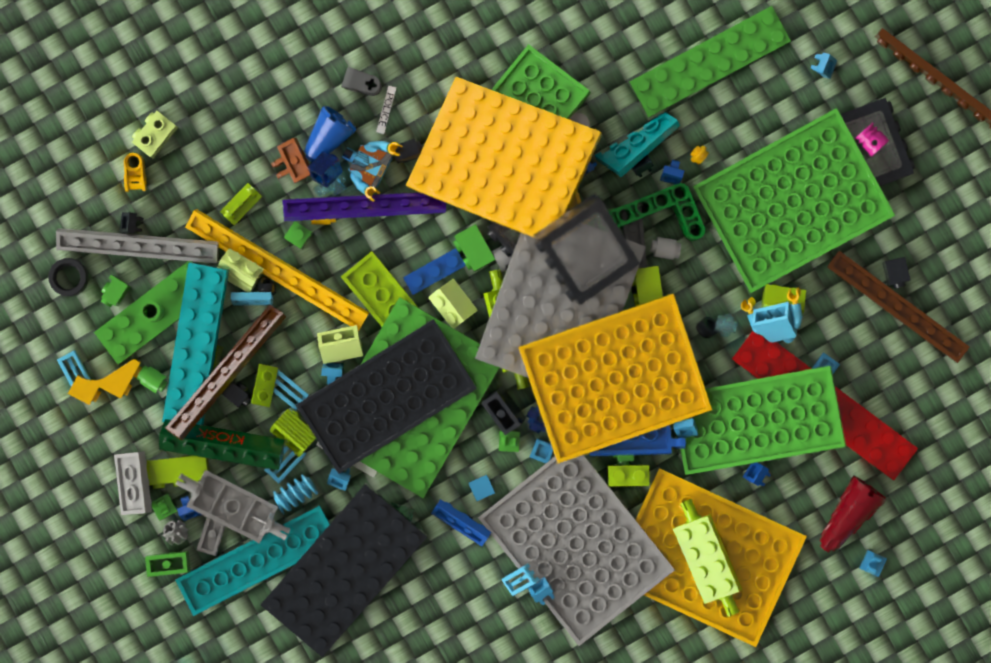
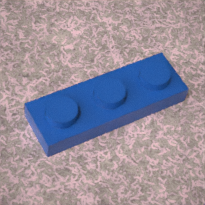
[403,248,466,295]
[431,499,491,546]

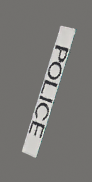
[376,86,396,134]

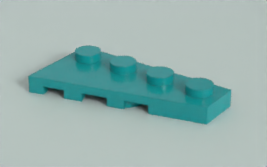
[594,112,680,177]

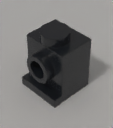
[222,378,252,408]

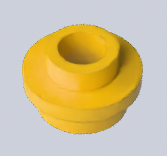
[690,145,709,164]

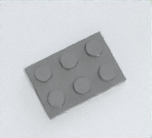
[114,451,152,515]

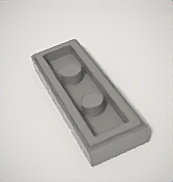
[197,517,226,556]

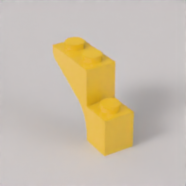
[68,359,142,405]

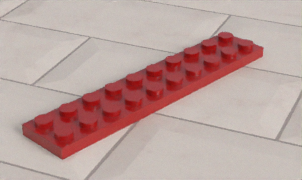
[731,330,918,481]

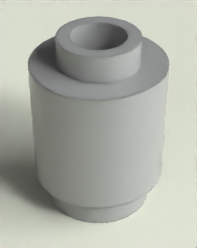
[650,237,681,260]

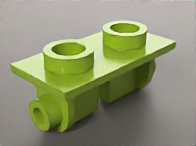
[220,183,262,226]
[251,364,278,407]

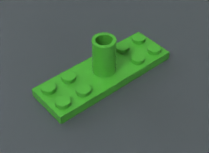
[94,261,194,365]

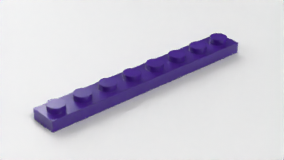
[282,193,446,221]

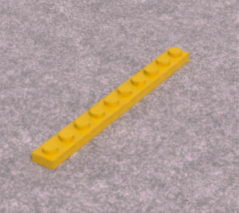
[185,209,370,331]

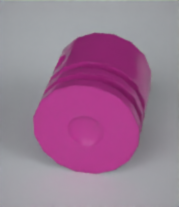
[855,122,889,156]

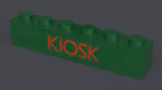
[159,419,285,470]

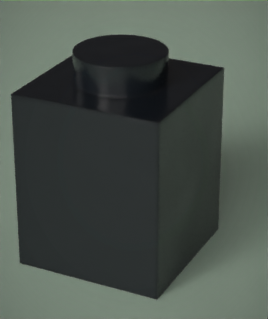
[882,257,911,289]

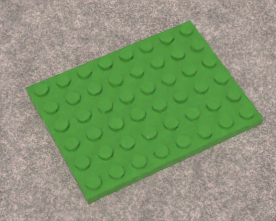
[693,108,895,293]
[360,297,500,498]

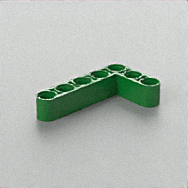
[594,183,705,241]

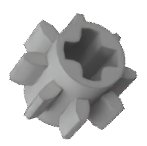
[162,520,189,545]

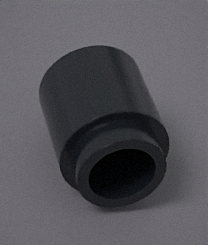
[395,138,423,164]

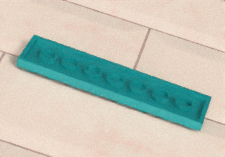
[162,262,229,425]
[175,506,330,616]

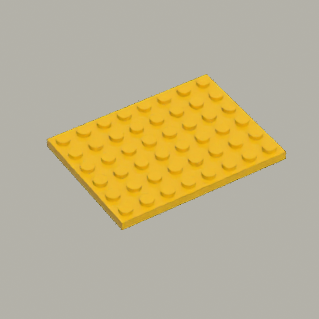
[406,77,602,238]
[518,294,712,463]
[635,468,807,647]

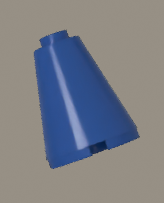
[304,106,357,163]

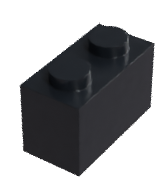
[481,386,526,435]

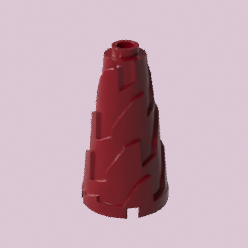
[819,475,887,553]

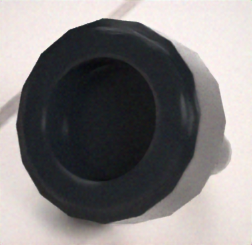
[256,276,276,296]
[696,317,718,338]

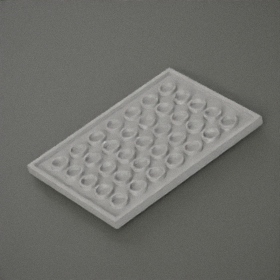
[475,223,646,377]
[478,455,675,646]

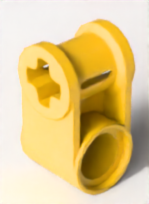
[124,153,147,192]

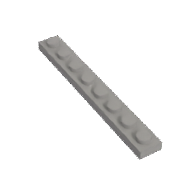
[56,228,219,263]

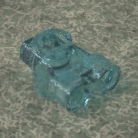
[313,172,347,198]
[715,313,738,338]

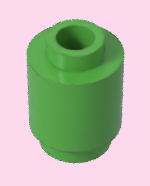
[136,366,168,394]

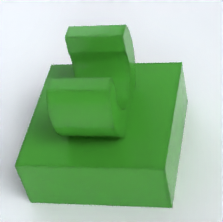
[499,431,520,452]
[151,493,177,521]

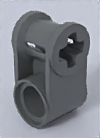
[341,67,382,96]

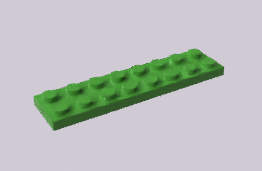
[629,6,791,118]

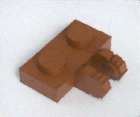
[271,137,314,183]

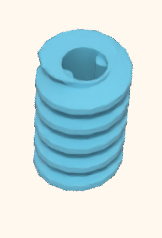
[273,474,319,515]

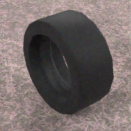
[48,258,89,296]

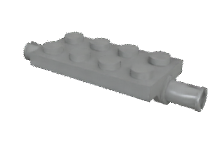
[175,470,290,543]

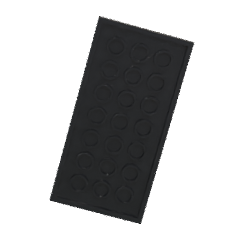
[296,319,477,474]
[261,483,428,657]

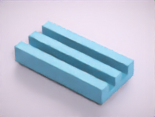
[231,292,273,305]
[57,350,91,386]
[273,369,309,411]
[264,446,306,484]
[501,564,539,596]

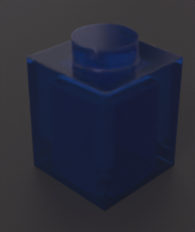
[307,151,343,188]

